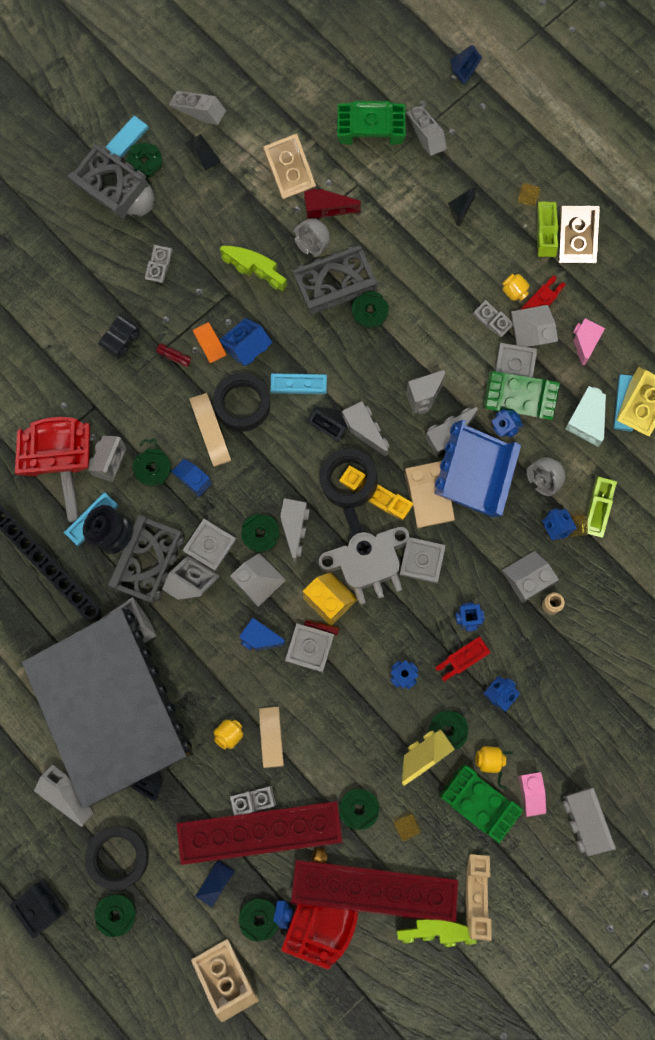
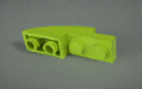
[220,246,287,292]
[396,919,477,947]

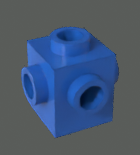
[492,409,524,438]
[542,509,577,541]
[455,603,485,632]
[390,660,419,690]
[484,676,520,712]

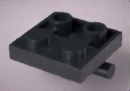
[9,878,68,939]

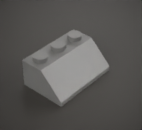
[562,788,616,856]

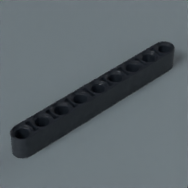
[0,504,102,622]

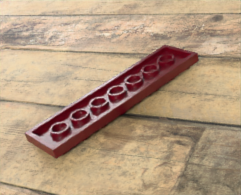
[176,801,343,865]
[291,860,458,923]

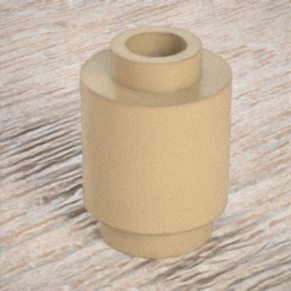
[542,593,565,615]

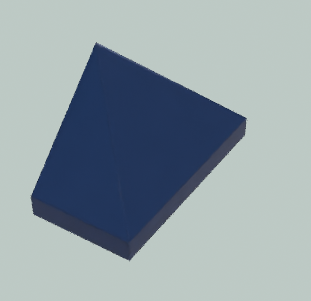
[450,45,482,85]
[195,861,235,908]

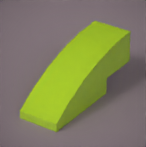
[537,202,558,257]
[584,476,617,538]

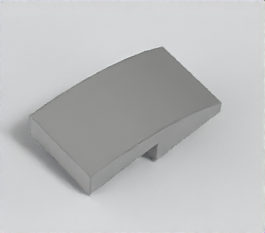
[145,245,173,283]
[472,300,513,337]
[230,786,277,815]

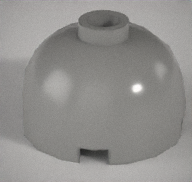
[122,179,155,216]
[293,219,330,257]
[527,457,566,496]

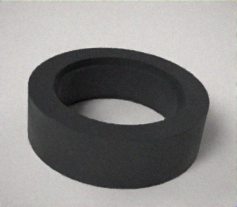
[213,373,271,431]
[319,449,378,508]
[85,826,149,890]

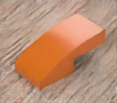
[192,322,226,363]

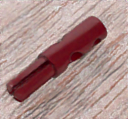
[304,620,339,636]

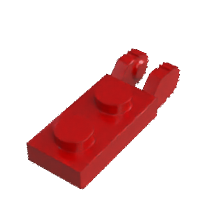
[520,275,566,310]
[435,636,491,682]

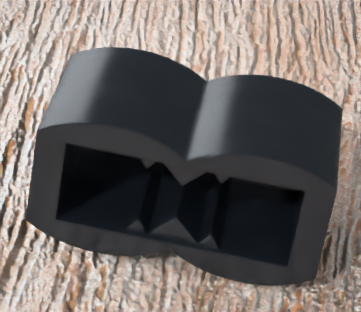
[98,315,140,360]

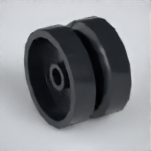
[83,505,133,554]

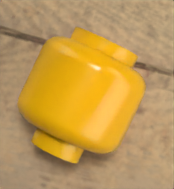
[502,273,530,301]
[214,719,243,750]
[475,746,506,773]

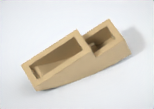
[259,707,284,768]

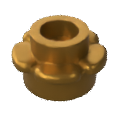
[310,847,328,864]

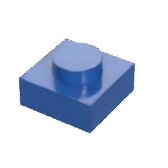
[274,901,293,929]

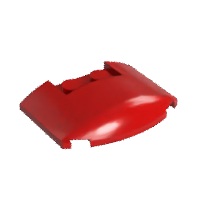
[15,417,90,476]
[281,904,358,970]

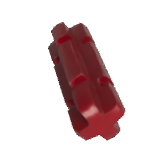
[156,343,191,367]

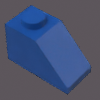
[171,459,212,497]
[239,618,286,651]

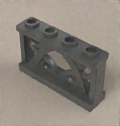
[67,144,149,219]
[293,245,378,316]
[108,515,185,605]

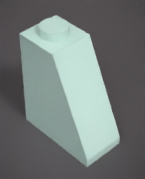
[565,386,606,447]

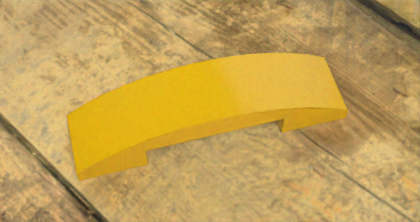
[339,465,414,520]

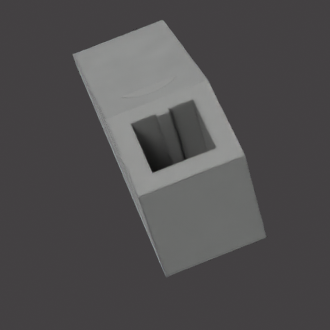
[169,91,226,125]
[406,106,446,156]
[342,401,389,456]
[425,407,478,457]
[280,499,310,562]
[34,765,94,827]

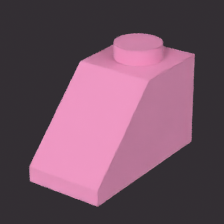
[573,319,605,366]
[518,772,546,817]

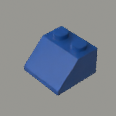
[219,318,272,366]

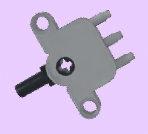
[319,507,409,605]

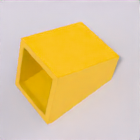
[303,572,357,626]

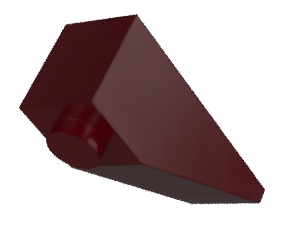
[304,189,361,219]

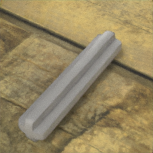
[60,471,79,522]

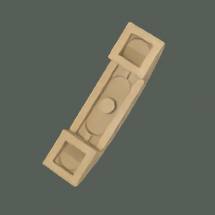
[189,393,231,467]
[466,854,492,941]

